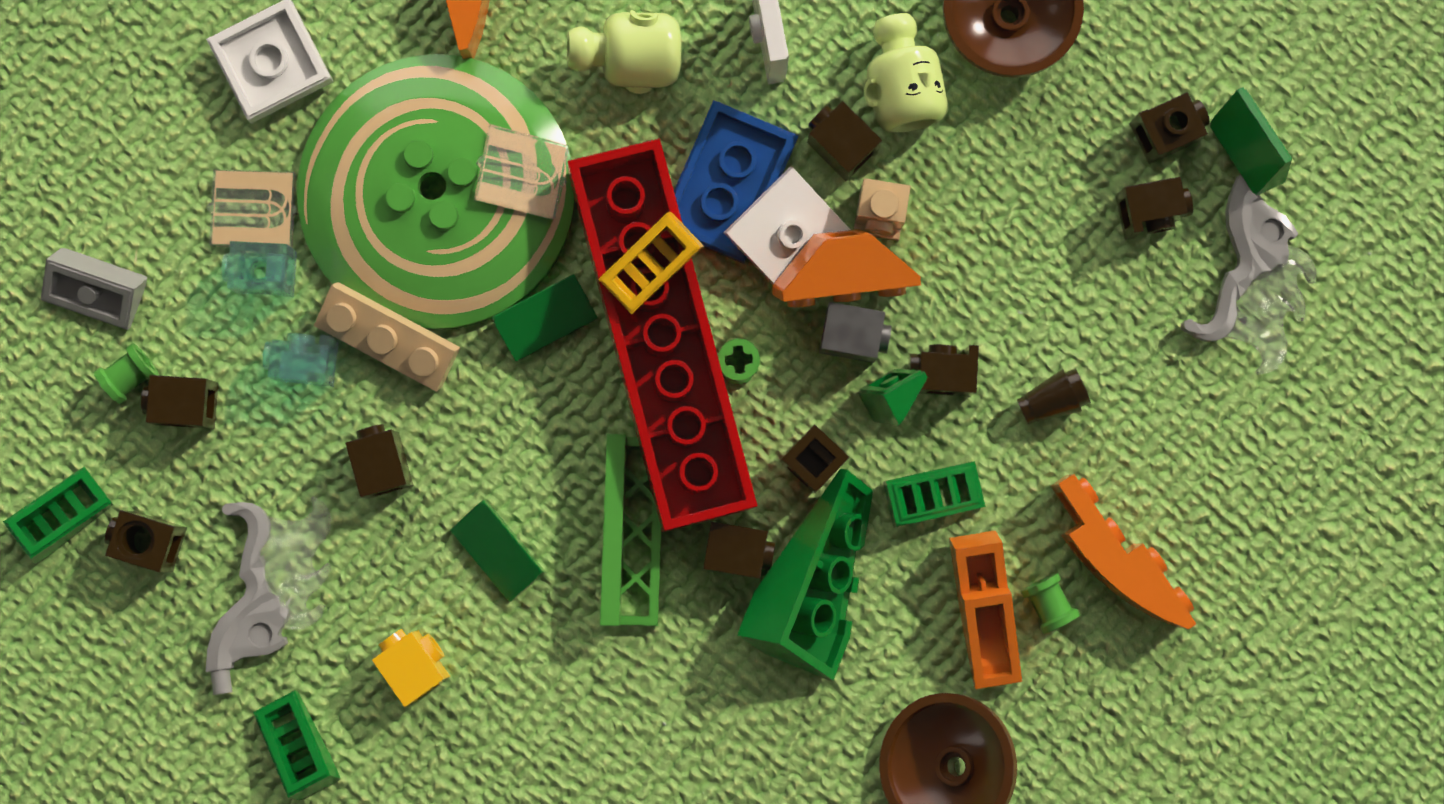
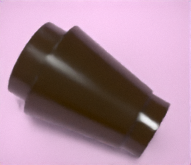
[1017,368,1091,425]

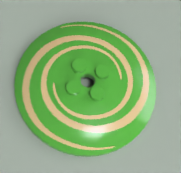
[297,54,575,330]

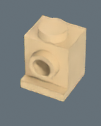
[854,178,911,241]

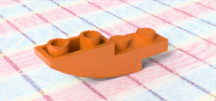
[1051,474,1196,629]

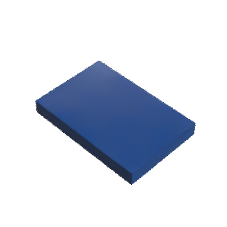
[674,100,799,264]

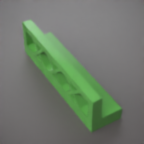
[600,434,661,626]

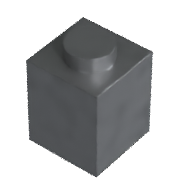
[819,302,892,363]

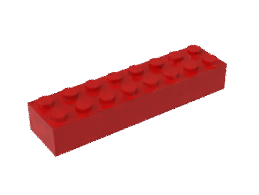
[568,138,758,533]

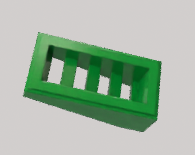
[883,461,986,528]
[3,467,113,565]
[253,690,341,800]

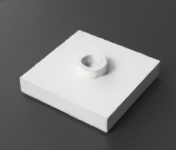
[206,0,334,124]
[749,0,789,85]
[723,167,850,285]

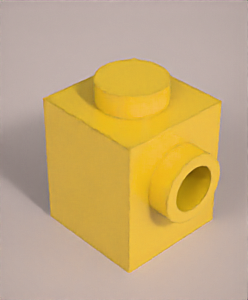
[372,629,450,707]

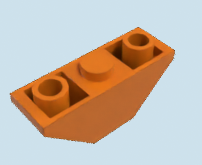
[772,229,921,308]

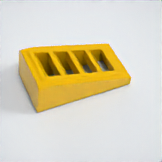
[598,212,704,314]

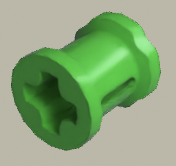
[718,338,760,385]
[93,343,159,405]
[1020,572,1080,634]

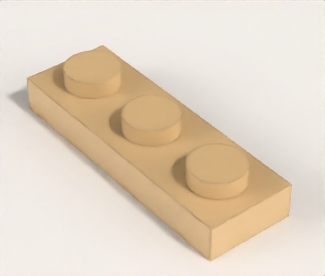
[314,282,461,392]

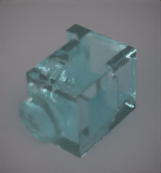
[221,241,297,297]
[263,333,339,387]

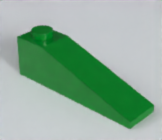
[737,469,873,681]

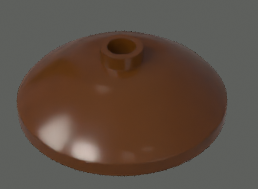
[943,0,1084,78]
[879,693,1017,804]

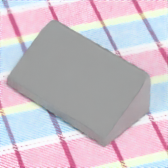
[41,248,147,330]

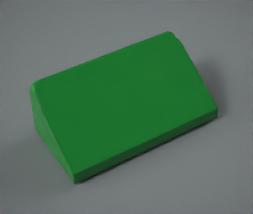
[1210,87,1292,195]
[492,274,598,362]
[858,369,928,426]
[450,499,546,603]

